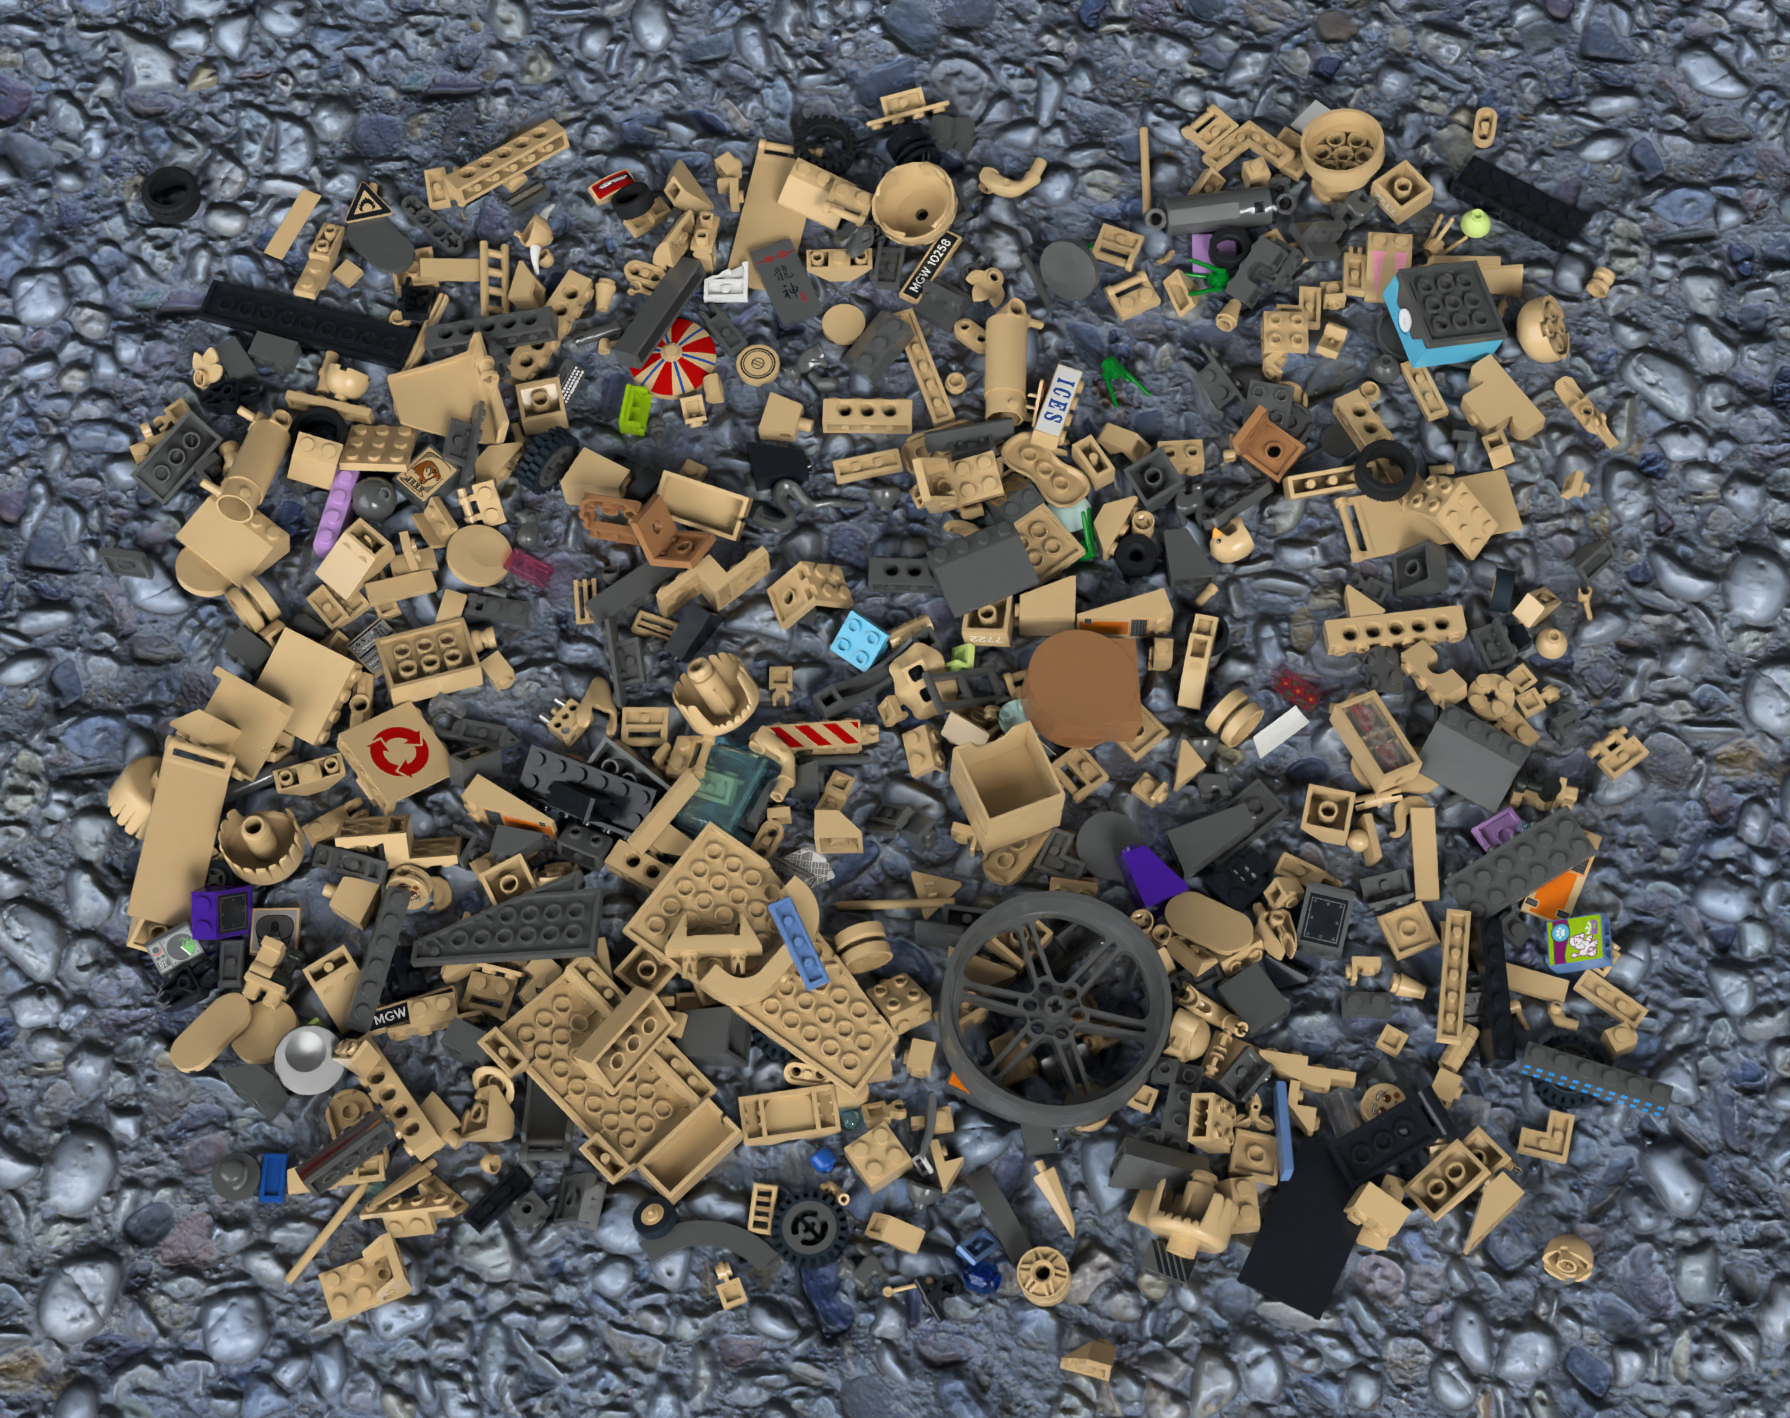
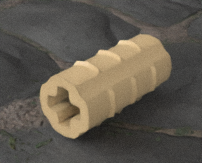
[887,613,934,651]
[1438,1022,1480,1072]

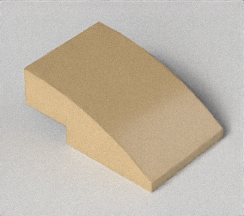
[653,210,695,273]

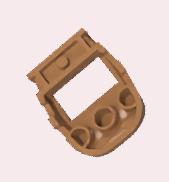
[579,492,643,546]

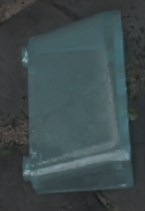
[676,742,770,836]

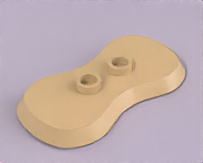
[1001,432,1090,509]

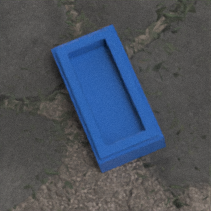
[259,1153,290,1203]

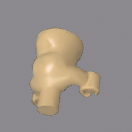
[219,440,240,478]

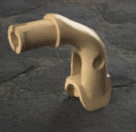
[978,158,1047,198]
[748,726,796,802]
[1172,981,1248,1037]

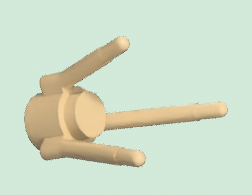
[1422,214,1468,258]

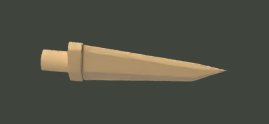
[367,1158,438,1211]
[1033,1159,1075,1240]

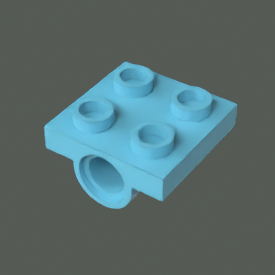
[830,610,891,672]

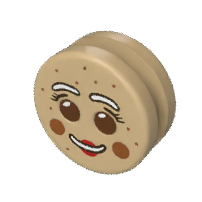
[386,865,433,910]
[1360,1083,1406,1123]

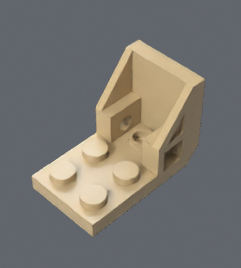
[912,450,1005,513]
[318,1232,413,1323]

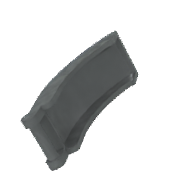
[520,1075,575,1163]

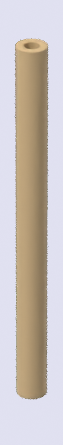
[1139,127,1152,223]
[837,898,956,911]
[284,1183,370,1285]

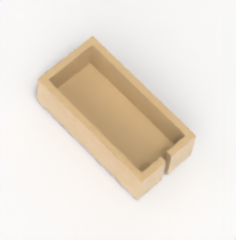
[656,470,753,542]
[636,1097,743,1205]

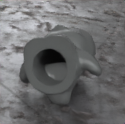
[514,509,542,548]

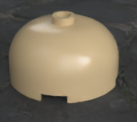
[1516,295,1570,363]

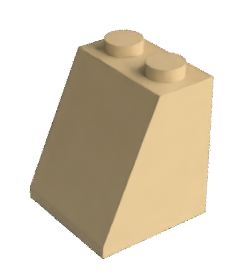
[560,447,633,507]
[1015,575,1076,636]

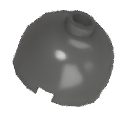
[351,476,397,522]

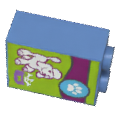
[1544,913,1613,974]

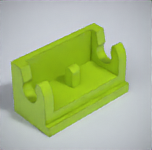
[618,384,653,436]

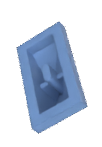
[956,1227,1000,1266]

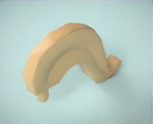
[1389,796,1430,838]
[429,876,452,912]

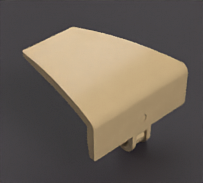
[387,331,509,445]

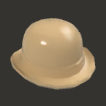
[472,1066,515,1105]

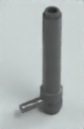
[223,755,301,805]

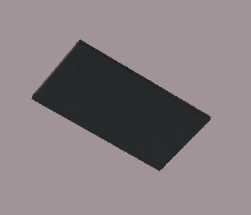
[1236,1136,1386,1321]

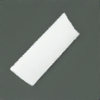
[1253,705,1310,759]

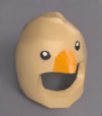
[1209,516,1255,563]

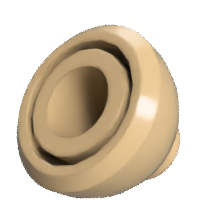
[1535,628,1568,659]

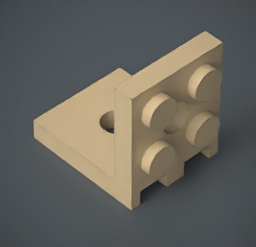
[767,561,854,629]

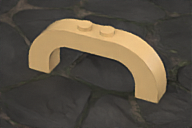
[700,875,819,1006]

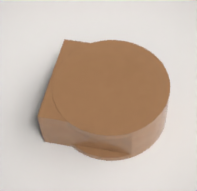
[1021,630,1142,748]

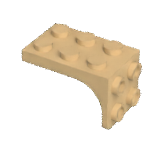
[1407,474,1499,561]

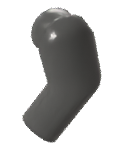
[808,370,841,392]

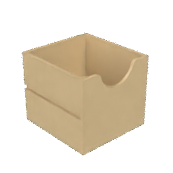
[950,720,1066,854]

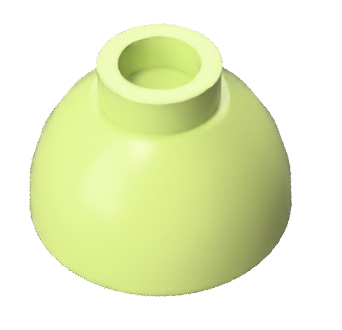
[1460,209,1491,238]

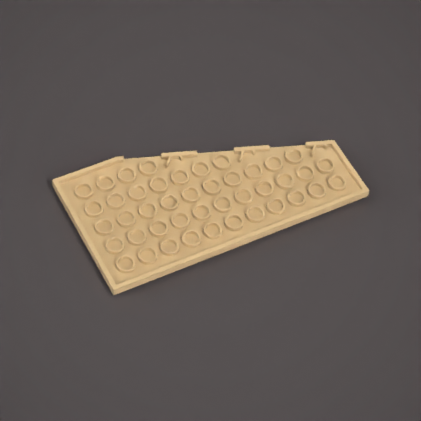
[622,821,899,1098]

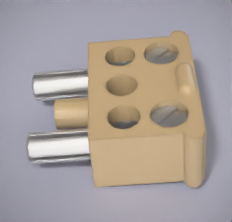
[539,696,595,748]

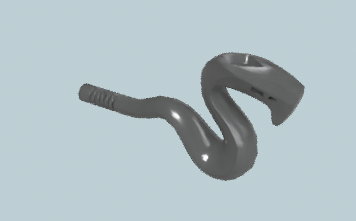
[833,181,880,258]
[752,479,865,533]

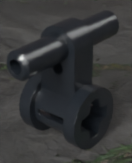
[913,1274,964,1323]

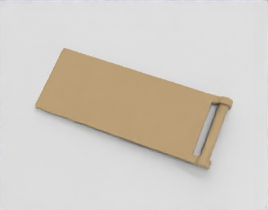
[727,138,824,291]
[1334,469,1523,563]
[127,735,236,927]

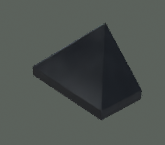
[1264,953,1315,989]

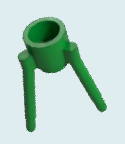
[1184,258,1230,296]
[1101,356,1151,408]
[1079,508,1097,561]

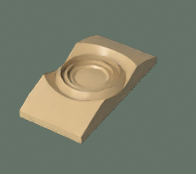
[738,1083,841,1146]

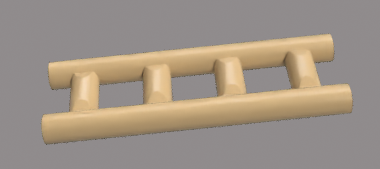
[479,240,510,317]

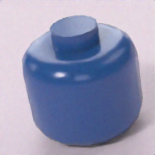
[809,1146,837,1173]

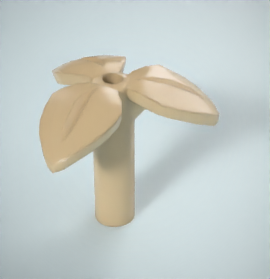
[1233,1093,1275,1131]

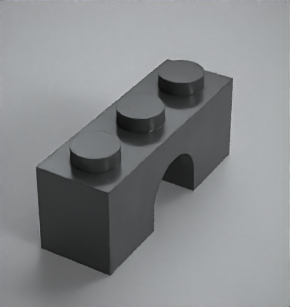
[1225,235,1289,310]

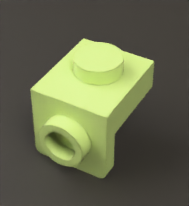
[944,643,975,672]

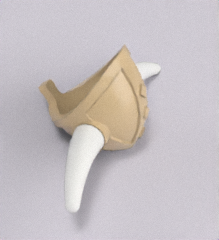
[514,203,555,275]

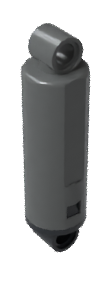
[1143,185,1297,237]

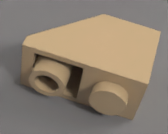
[508,261,546,310]

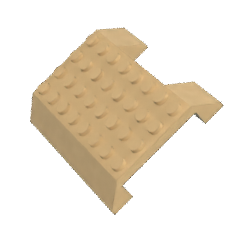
[477,957,718,1185]

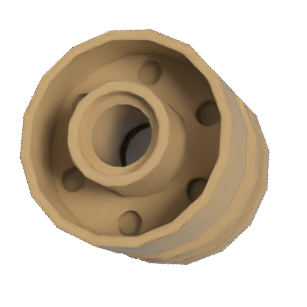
[1017,1247,1072,1307]

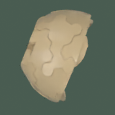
[872,161,958,246]

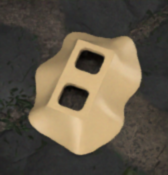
[889,642,958,720]

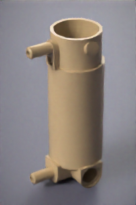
[984,298,1044,427]
[200,406,292,523]

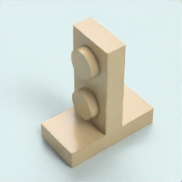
[390,531,439,577]

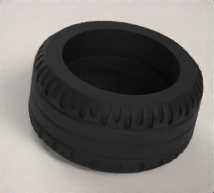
[141,166,201,225]
[289,407,349,450]
[1354,439,1417,502]

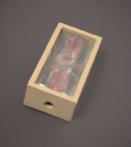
[1329,689,1423,794]

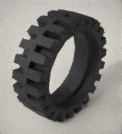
[793,114,858,176]

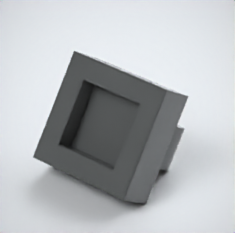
[1450,430,1476,454]

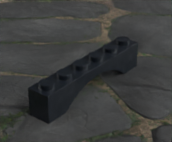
[1469,920,1516,1069]

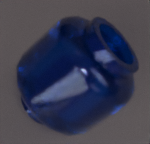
[963,1260,1002,1295]

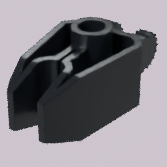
[200,377,261,415]
[155,960,220,1013]

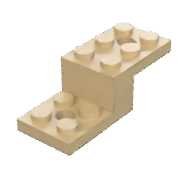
[655,546,771,619]
[335,814,462,869]

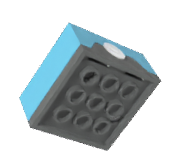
[1382,260,1508,369]

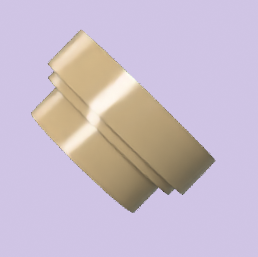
[1300,108,1385,192]

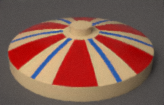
[629,318,717,400]

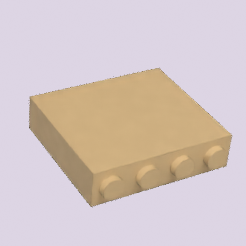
[255,627,363,748]

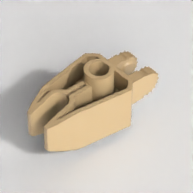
[1253,901,1297,960]

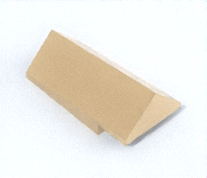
[1403,1126,1512,1222]

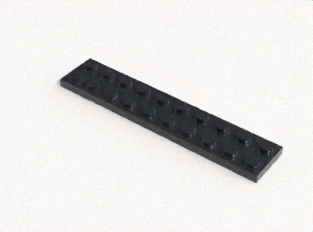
[198,279,418,371]

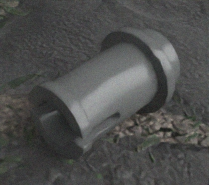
[514,1150,544,1180]

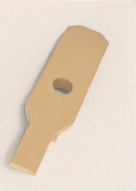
[1554,376,1619,450]

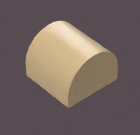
[703,373,725,404]

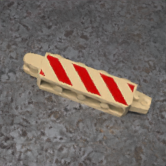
[749,718,879,759]

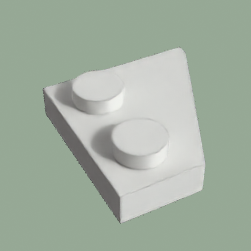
[704,261,749,303]

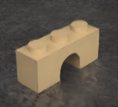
[1400,640,1467,710]

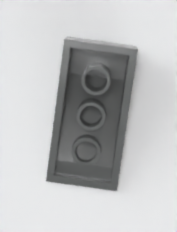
[130,409,228,505]

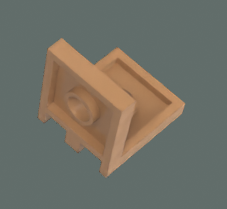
[1232,404,1306,484]
[630,494,716,569]

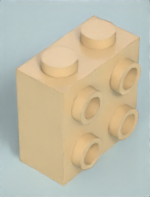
[1187,1093,1236,1154]

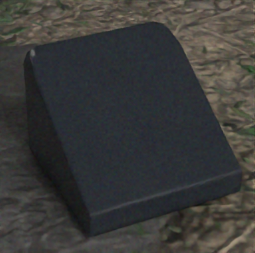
[1508,623,1532,653]

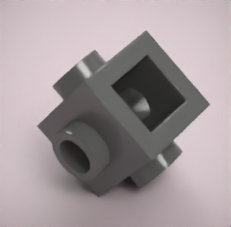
[510,1190,551,1233]

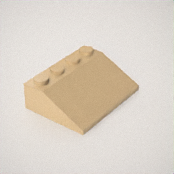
[176,494,290,589]
[374,617,483,707]

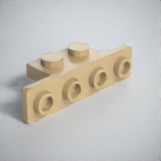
[865,87,950,131]
[387,992,485,1041]
[359,1192,457,1238]

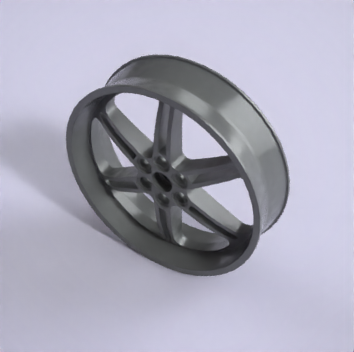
[938,891,1172,1129]

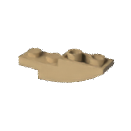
[294,222,345,300]
[1177,613,1219,710]
[1258,1048,1356,1095]
[287,1154,386,1195]

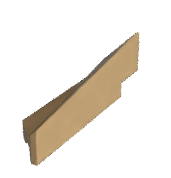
[1413,255,1523,297]

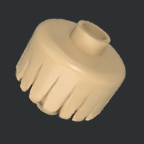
[673,652,760,736]
[108,756,163,840]
[218,808,305,885]
[1146,1169,1239,1259]

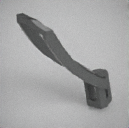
[911,1090,937,1176]

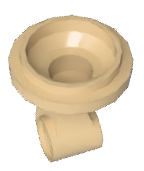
[1161,1007,1211,1063]

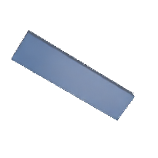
[768,896,830,992]
[1272,1081,1294,1181]

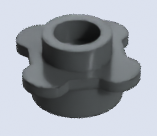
[1269,174,1291,194]

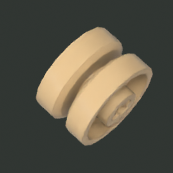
[225,575,282,634]
[1205,688,1264,748]
[833,921,893,975]

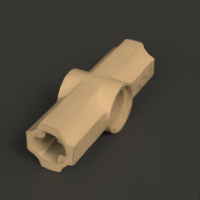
[349,672,375,729]

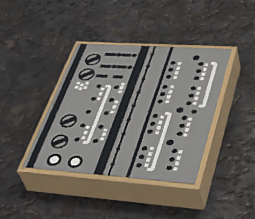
[346,617,397,679]

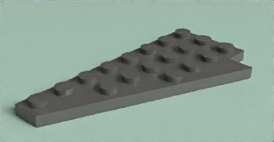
[410,870,604,967]

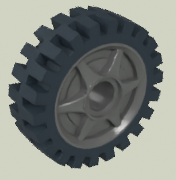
[1531,1034,1604,1109]

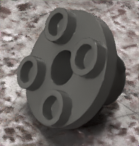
[212,1152,261,1201]

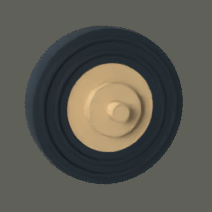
[632,1196,677,1240]

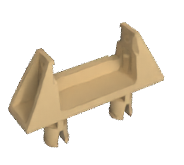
[665,914,763,979]

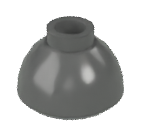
[1369,354,1400,384]
[869,487,900,511]
[1186,735,1218,760]
[908,1179,942,1210]

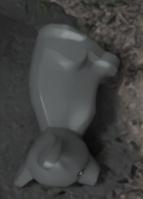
[781,342,827,385]

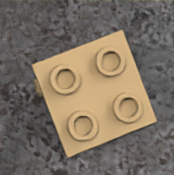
[1200,1029,1261,1081]

